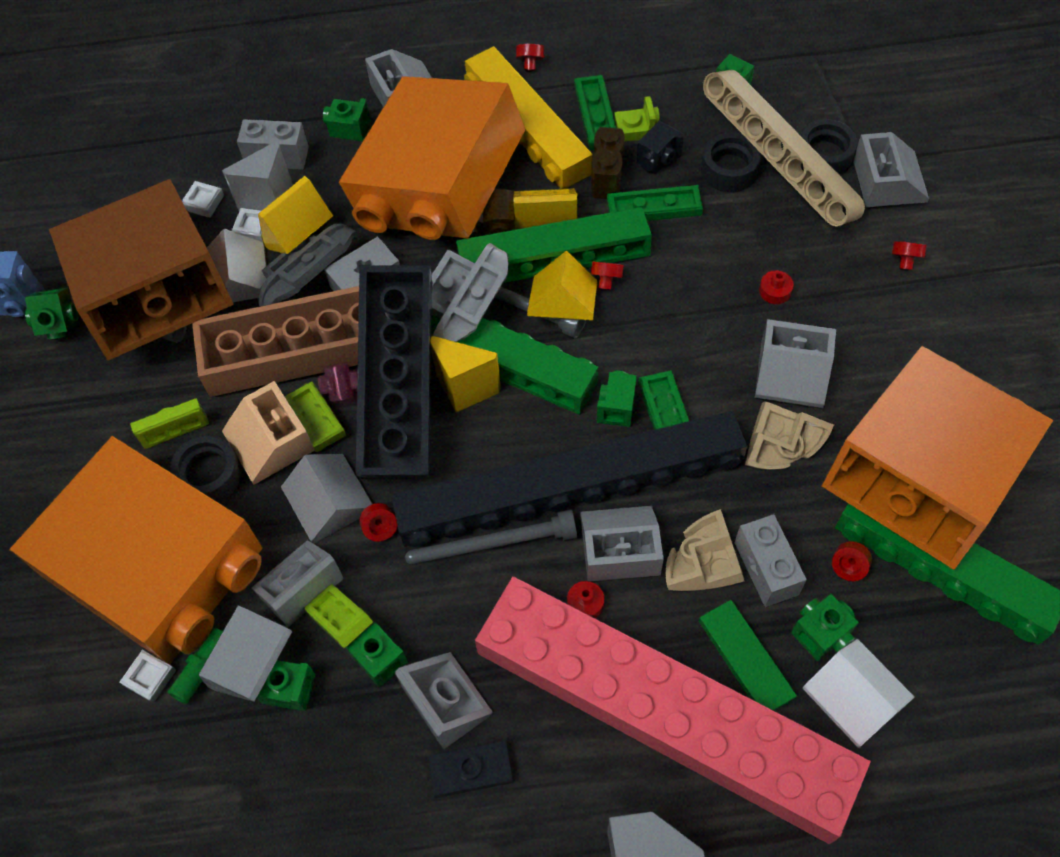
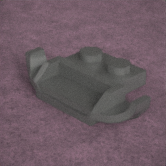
[258,223,362,307]

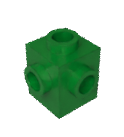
[25,288,79,339]
[791,594,859,662]

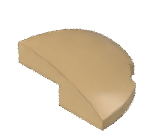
[745,402,834,470]
[666,509,744,591]

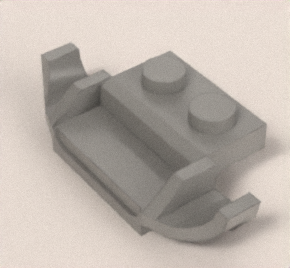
[432,243,508,342]

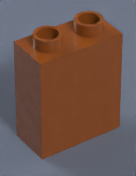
[49,179,234,360]

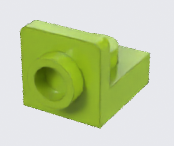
[614,96,660,142]

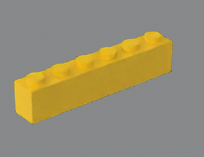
[464,46,593,189]

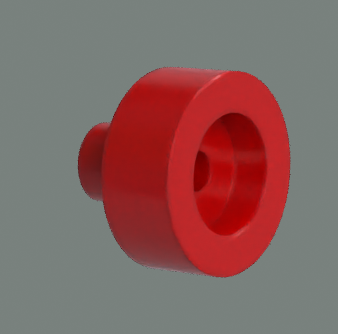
[516,44,544,71]
[892,241,927,270]
[591,261,624,289]
[759,270,794,304]
[360,503,397,542]
[832,541,872,581]
[567,581,604,618]

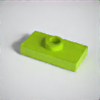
[284,381,346,452]
[130,398,209,449]
[304,584,373,648]

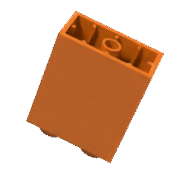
[339,76,525,240]
[822,346,1053,570]
[9,436,263,665]

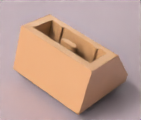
[222,381,315,485]

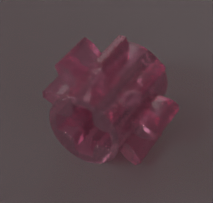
[317,363,358,401]

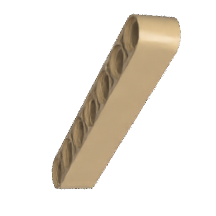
[703,70,865,226]

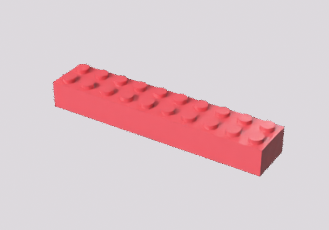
[475,576,871,845]

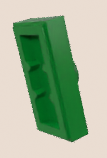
[638,370,689,430]

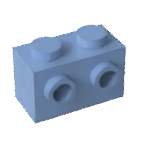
[0,251,44,317]

